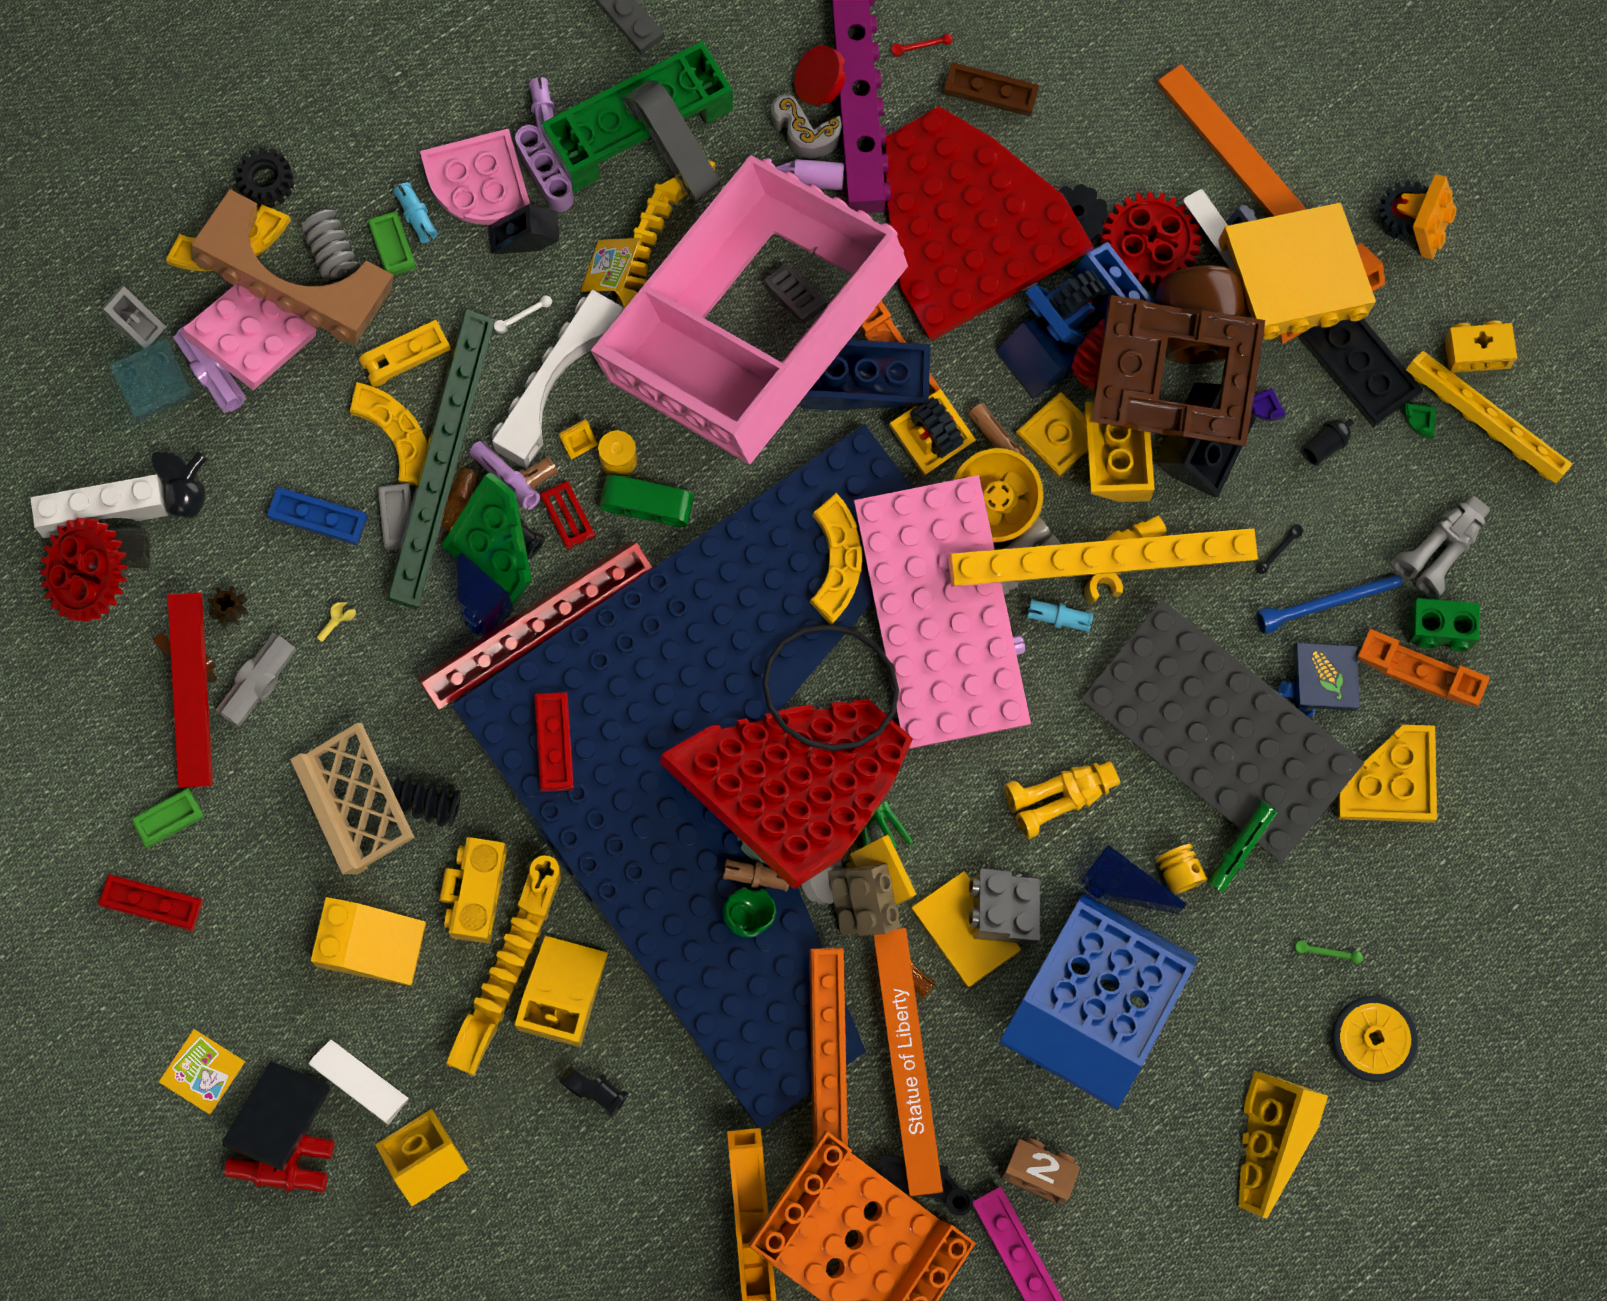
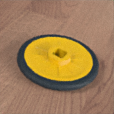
[1332,996,1418,1082]

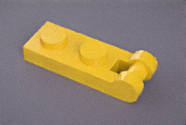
[359,320,451,387]

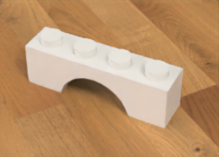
[30,474,168,538]

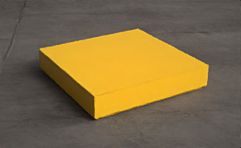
[1015,392,1088,478]

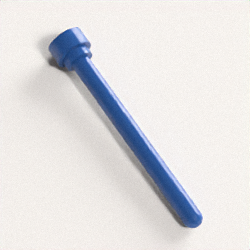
[1256,575,1403,634]

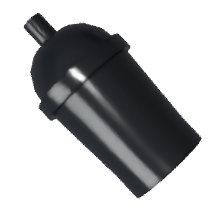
[1301,419,1354,466]

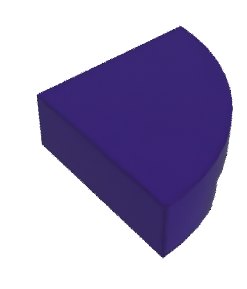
[1251,388,1286,421]

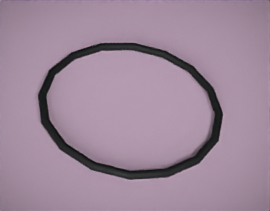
[762,624,899,751]

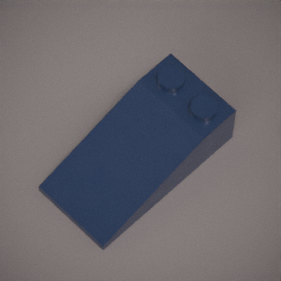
[801,339,931,410]

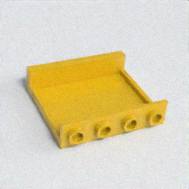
[1218,203,1376,340]

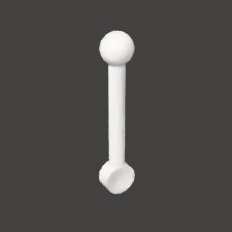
[494,295,552,334]

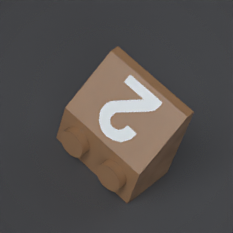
[1001,1137,1080,1206]

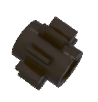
[207,586,248,627]

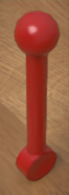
[891,33,953,57]

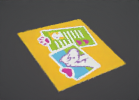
[580,238,640,292]
[159,1029,246,1115]

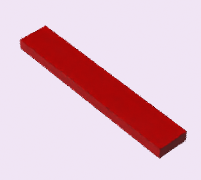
[167,592,213,788]

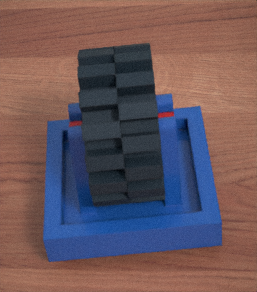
[1026,270,1108,347]

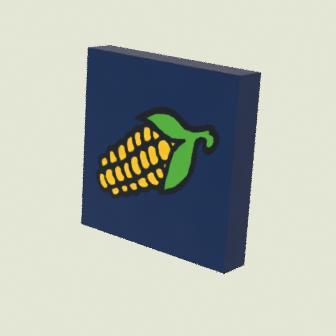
[1293,643,1360,711]

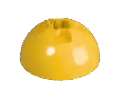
[953,448,1044,542]

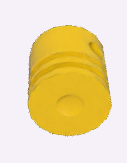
[598,430,637,477]
[1156,844,1207,895]

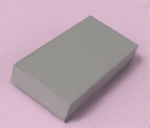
[378,483,412,550]

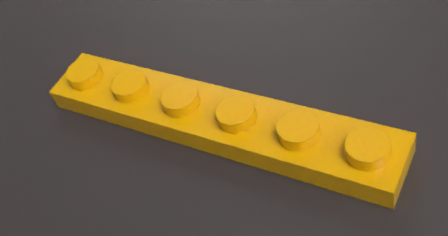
[1406,351,1572,484]

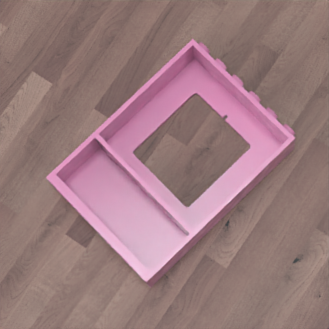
[591,155,908,465]

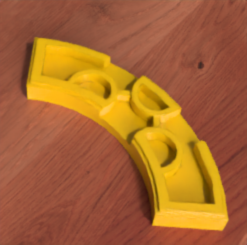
[166,204,291,271]
[350,382,427,486]
[810,493,862,625]

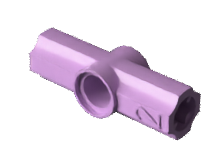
[173,324,246,413]

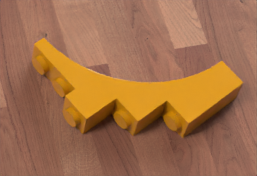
[727,1128,776,1301]

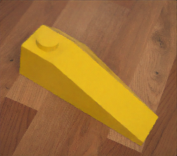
[1238,1071,1328,1218]

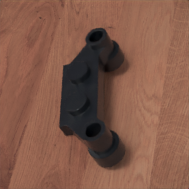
[871,1154,973,1216]

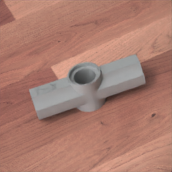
[216,633,297,727]

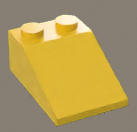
[311,897,426,986]

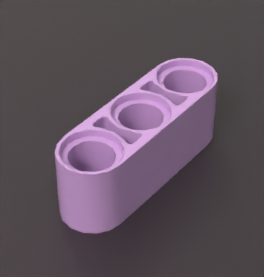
[515,125,574,212]

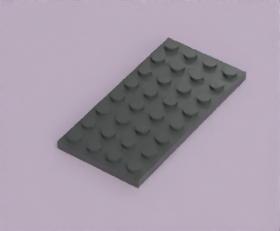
[1082,600,1365,863]

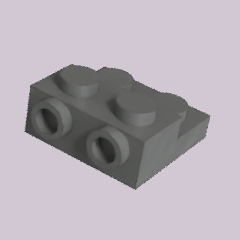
[968,869,1040,945]

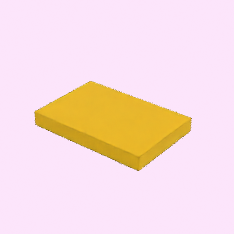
[911,871,1021,988]

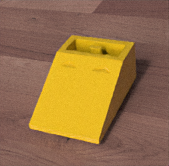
[515,936,608,1048]

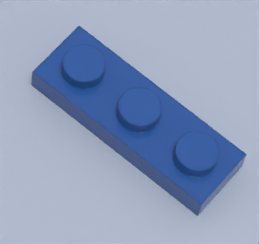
[267,487,368,546]

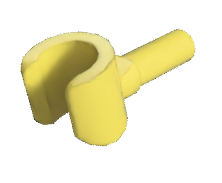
[317,602,356,642]

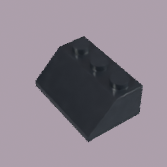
[1156,382,1256,497]

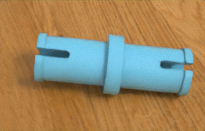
[393,182,438,243]
[1027,599,1093,633]

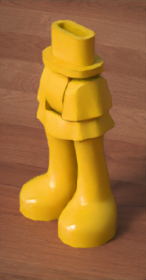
[1004,761,1120,840]

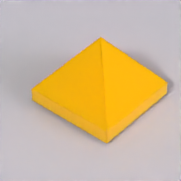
[559,419,598,460]

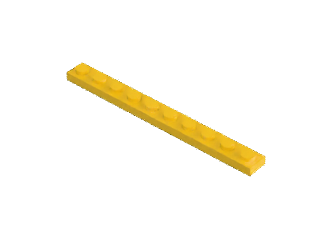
[948,528,1258,587]

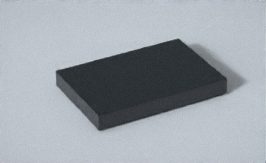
[222,1061,330,1171]

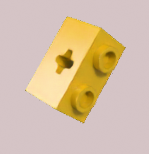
[1444,320,1517,373]

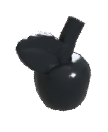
[152,452,207,518]

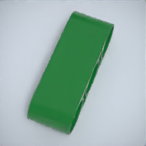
[599,475,695,527]

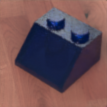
[457,553,514,635]

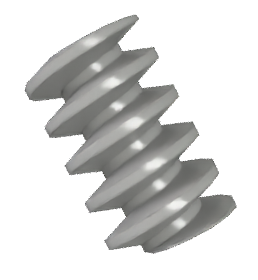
[302,210,359,280]

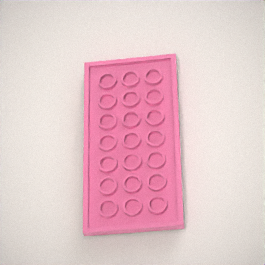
[854,475,1031,749]

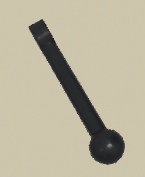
[1256,525,1303,574]

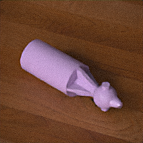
[766,158,845,190]

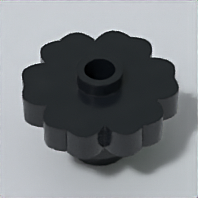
[1059,184,1109,243]

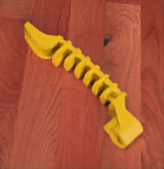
[615,160,716,309]
[446,855,562,1077]

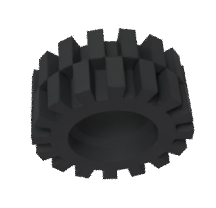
[235,148,294,208]

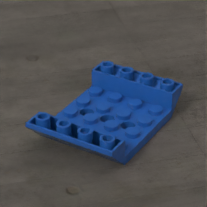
[999,893,1198,1110]

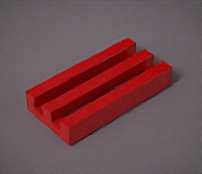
[540,481,596,551]

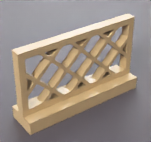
[290,723,415,875]

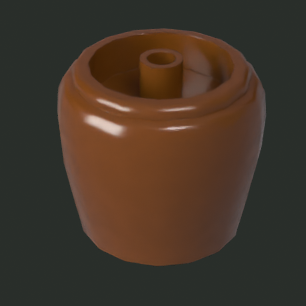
[1155,265,1247,364]

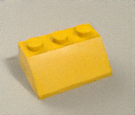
[1085,402,1155,502]

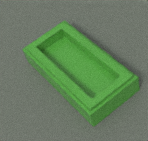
[368,210,416,276]
[131,788,205,849]

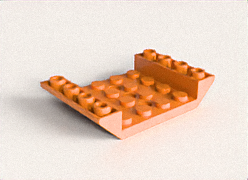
[748,1130,976,1301]

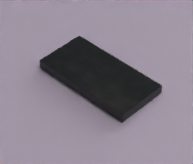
[1297,319,1423,428]

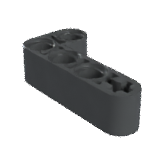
[622,80,720,202]

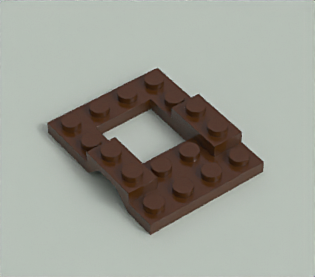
[1089,295,1265,446]

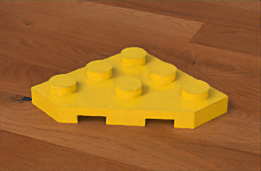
[1338,725,1437,823]

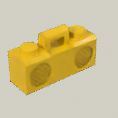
[439,837,508,944]

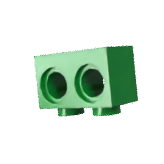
[1409,598,1480,652]

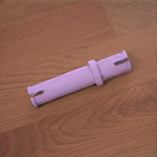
[470,441,540,509]

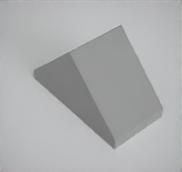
[101,285,166,350]

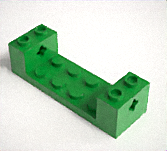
[541,41,733,193]

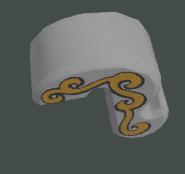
[771,95,842,159]

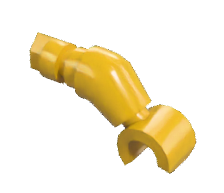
[1084,515,1167,605]

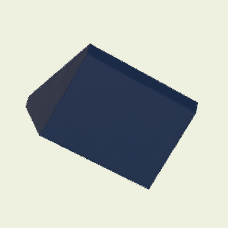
[996,317,1075,400]

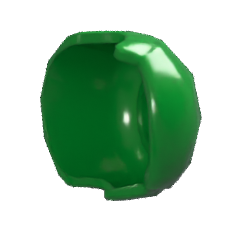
[722,887,777,938]

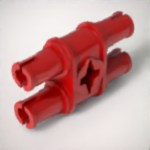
[224,1133,335,1193]

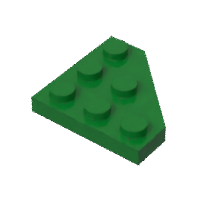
[441,472,532,606]

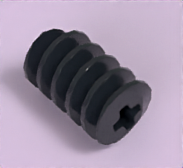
[392,773,461,828]

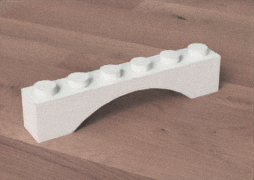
[492,290,624,469]

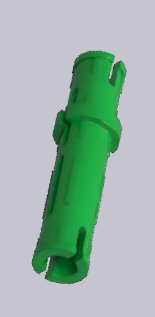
[1207,800,1278,893]

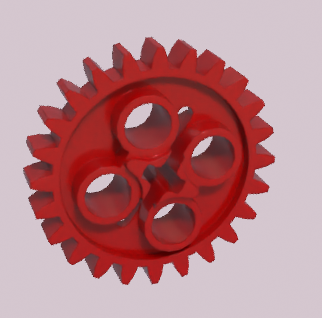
[1100,191,1201,289]
[40,518,128,622]

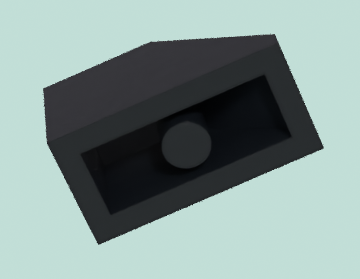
[489,204,559,254]

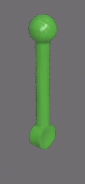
[1295,941,1363,964]

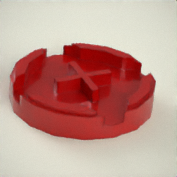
[794,45,846,107]

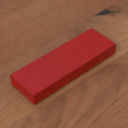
[534,692,574,792]
[98,874,203,932]

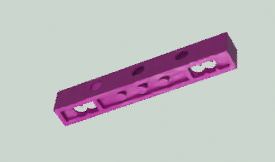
[831,0,891,213]

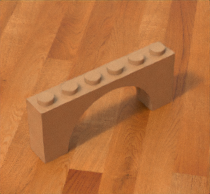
[191,189,393,346]

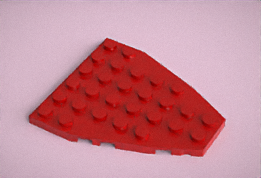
[886,106,1094,342]
[660,699,913,889]

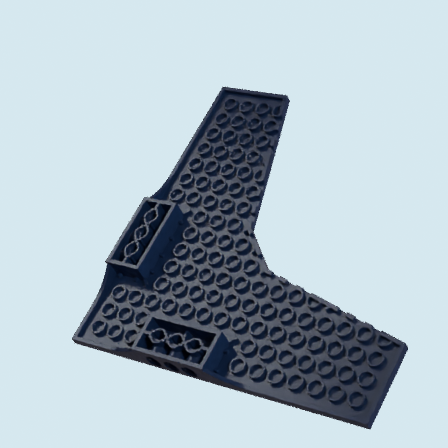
[452,424,913,1129]

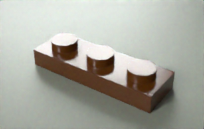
[943,62,1040,117]

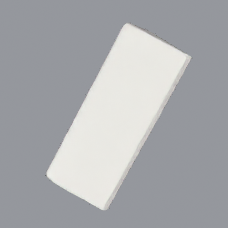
[1183,189,1237,274]
[308,1040,409,1125]

